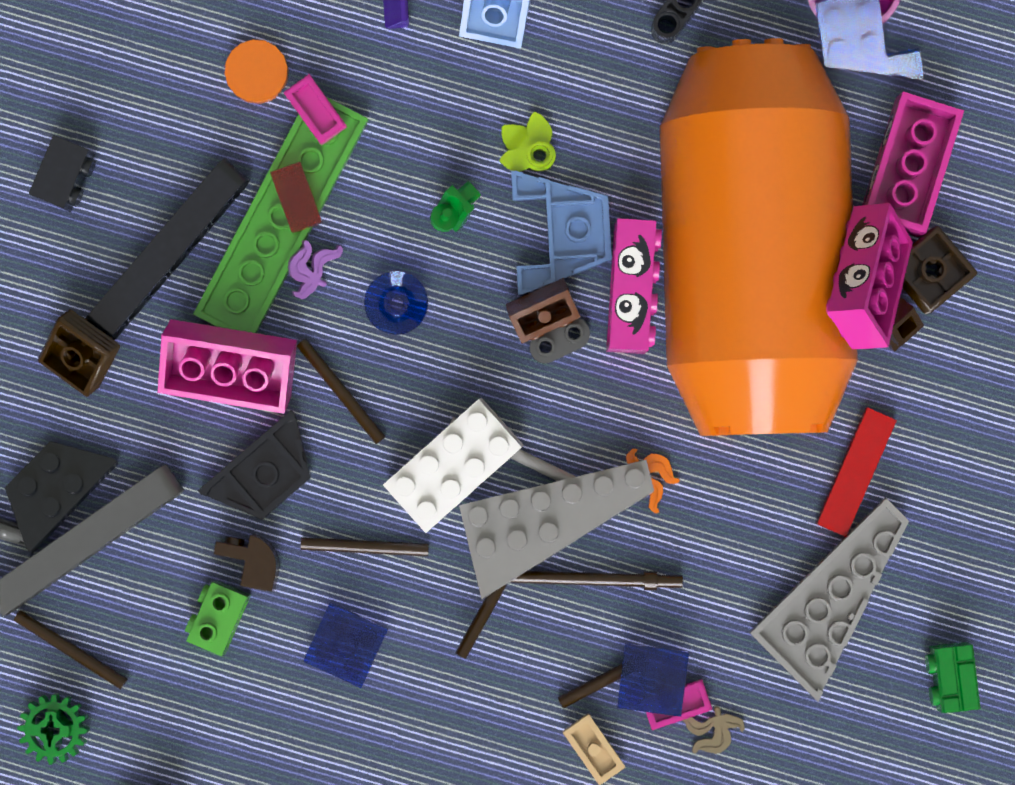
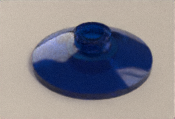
[364,271,428,335]

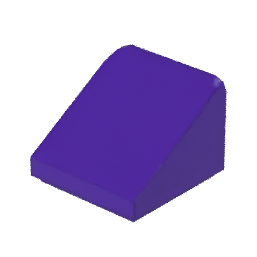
[383,0,409,29]

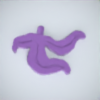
[288,240,343,299]

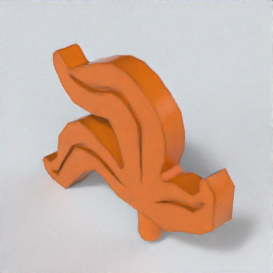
[626,449,680,513]

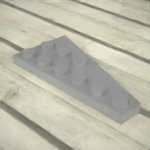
[749,498,909,702]

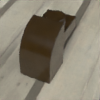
[889,297,924,352]
[214,534,280,592]

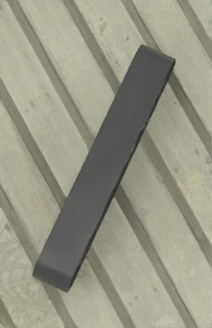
[0,464,185,617]

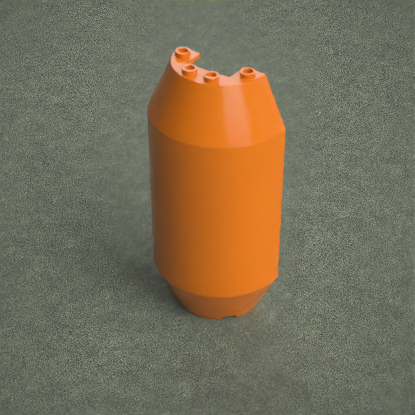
[660,38,858,436]

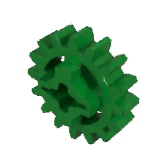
[17,693,90,765]

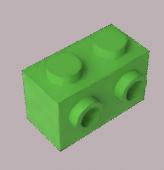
[185,580,251,657]

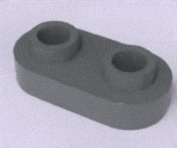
[529,318,590,364]

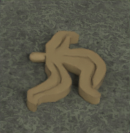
[682,706,745,754]

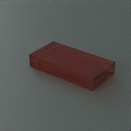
[270,162,323,233]

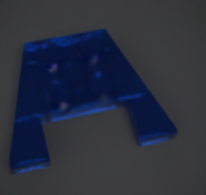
[815,0,924,79]

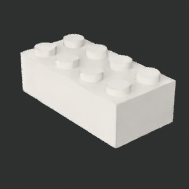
[383,398,524,533]

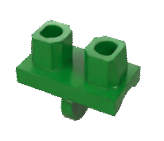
[430,181,481,232]

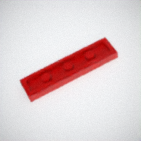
[815,407,897,537]

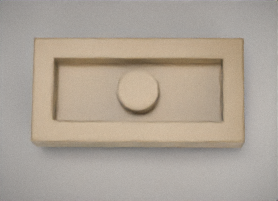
[562,713,626,785]

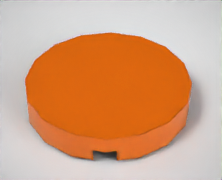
[224,39,289,104]

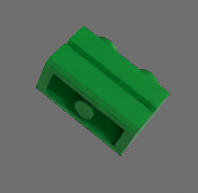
[925,642,981,713]

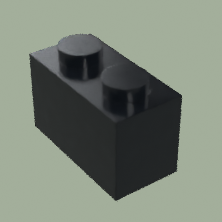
[29,135,96,212]

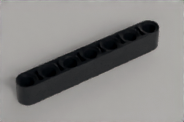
[86,158,250,341]

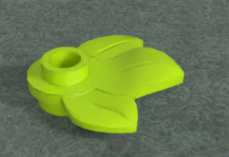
[499,112,556,172]

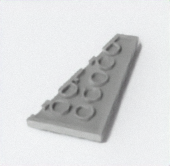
[459,460,654,600]

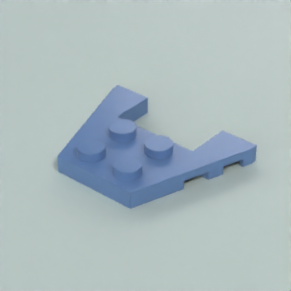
[511,171,612,296]

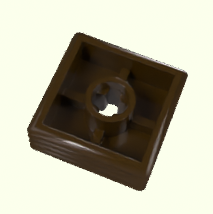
[902,226,977,314]
[38,309,120,397]

